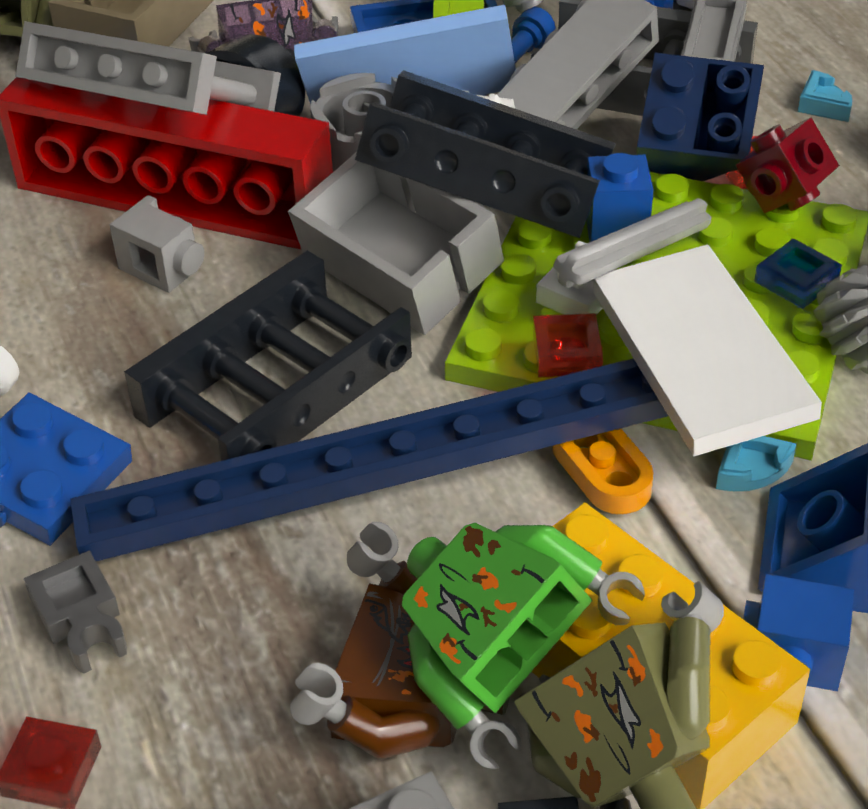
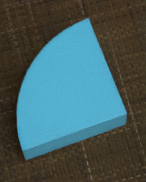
[798,70,852,122]
[716,436,796,491]

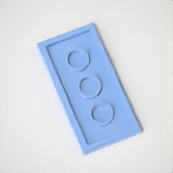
[294,5,516,104]

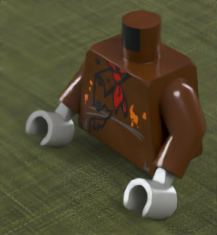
[290,522,510,759]

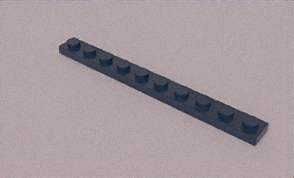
[70,358,668,562]

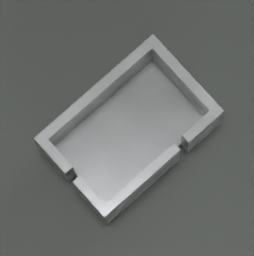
[288,152,504,335]

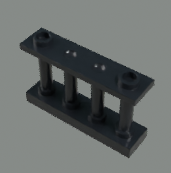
[355,70,616,238]
[124,250,412,461]

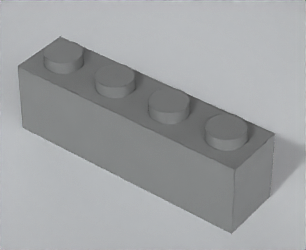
[497,0,659,130]

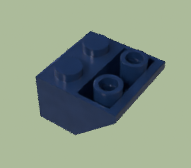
[637,53,764,181]

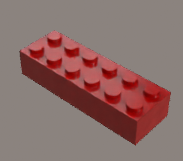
[0,77,333,250]

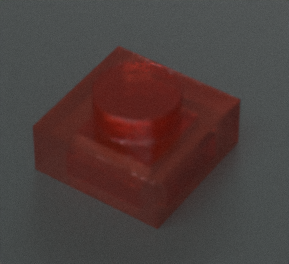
[533,313,603,377]
[0,716,102,809]

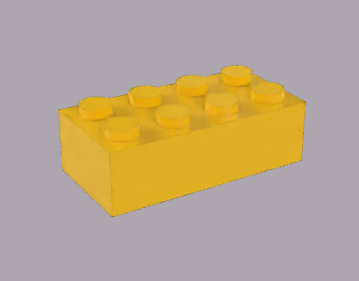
[532,502,810,809]

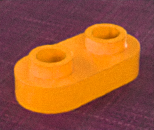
[552,428,654,514]

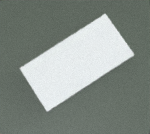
[593,244,822,457]

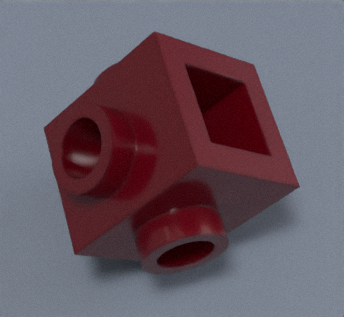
[736,117,840,214]

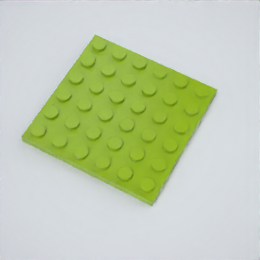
[445,172,868,461]

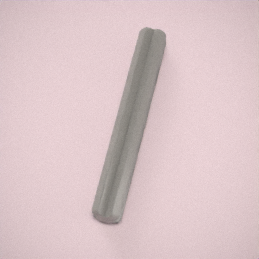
[554,198,712,288]

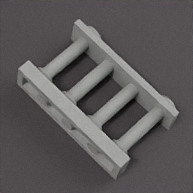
[16,21,281,115]

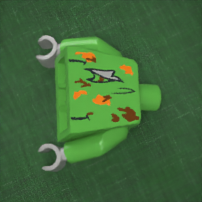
[402,523,645,769]

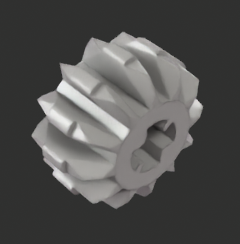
[814,264,868,374]

